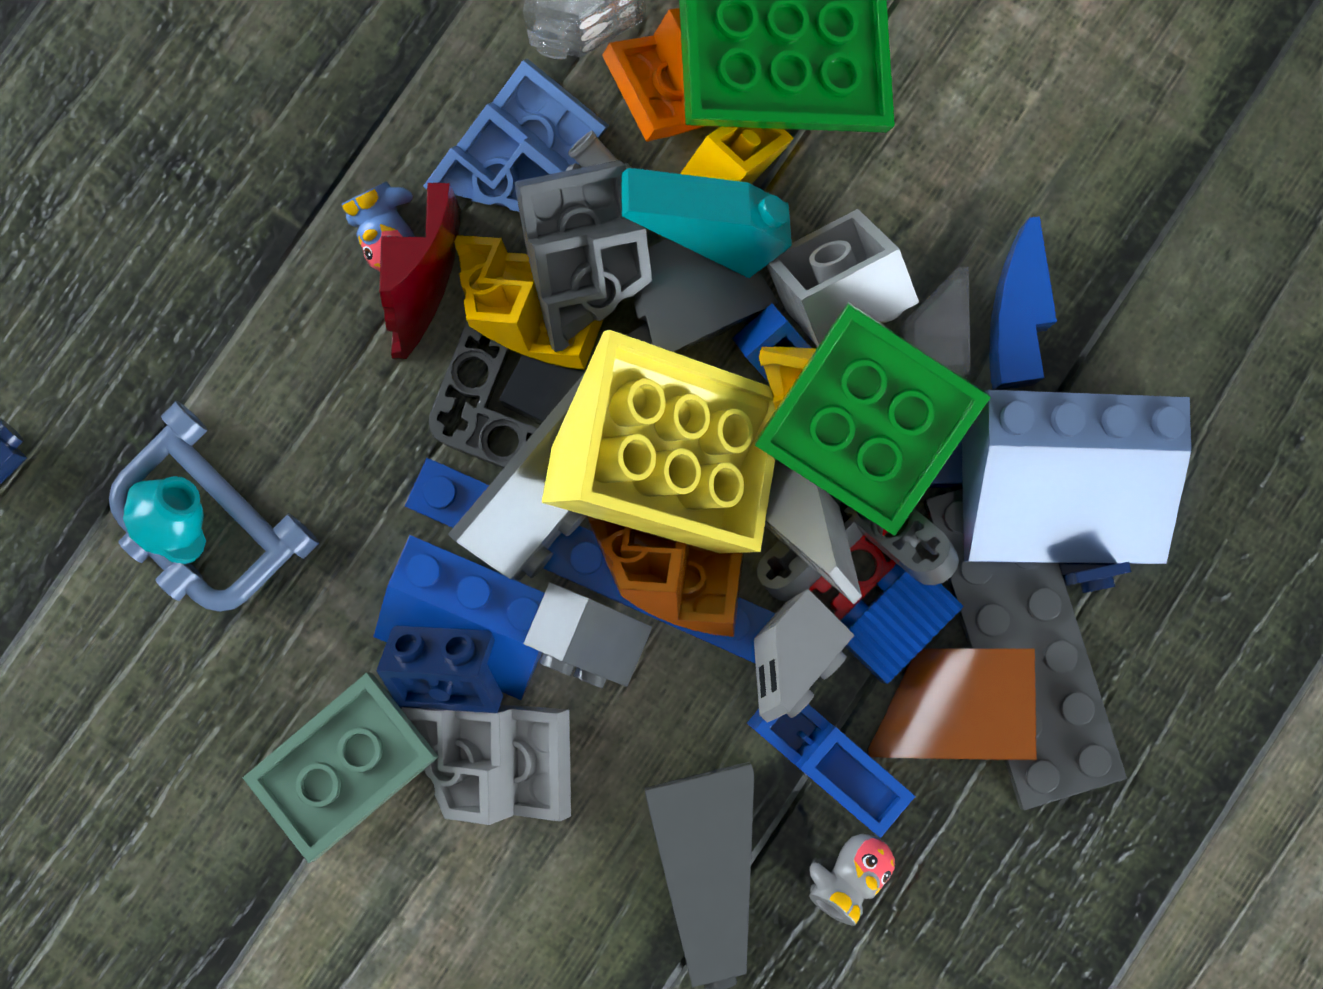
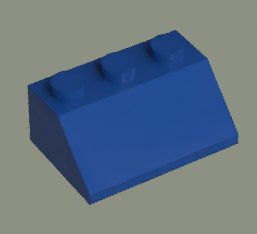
[374,535,545,700]

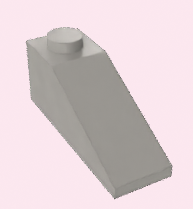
[765,460,862,604]

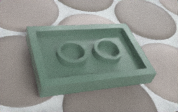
[242,673,439,863]

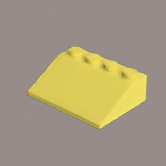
[542,330,775,553]

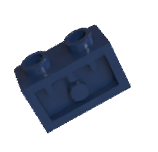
[376,626,503,713]

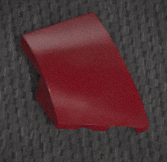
[379,183,461,359]

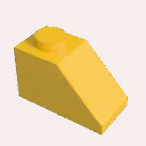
[680,126,794,184]

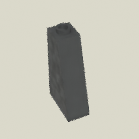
[645,762,754,989]

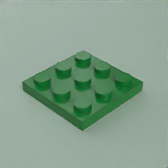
[755,302,991,536]

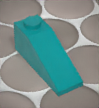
[622,168,792,278]

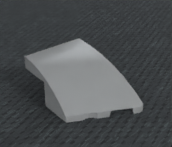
[402,705,571,825]

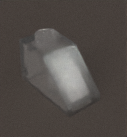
[898,267,971,379]

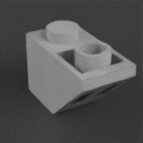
[754,589,854,723]

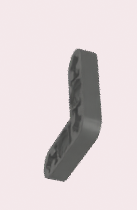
[429,322,537,468]
[757,494,959,601]

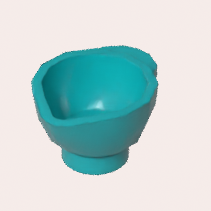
[123,476,206,564]

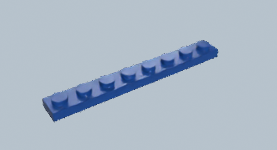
[405,458,776,664]

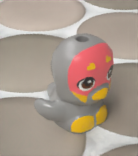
[809,834,895,926]

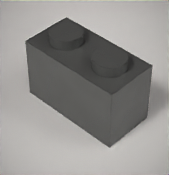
[523,582,652,689]

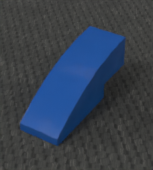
[989,216,1057,390]
[747,704,916,838]

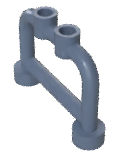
[109,401,319,612]

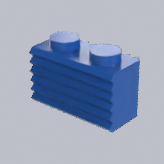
[840,563,964,684]

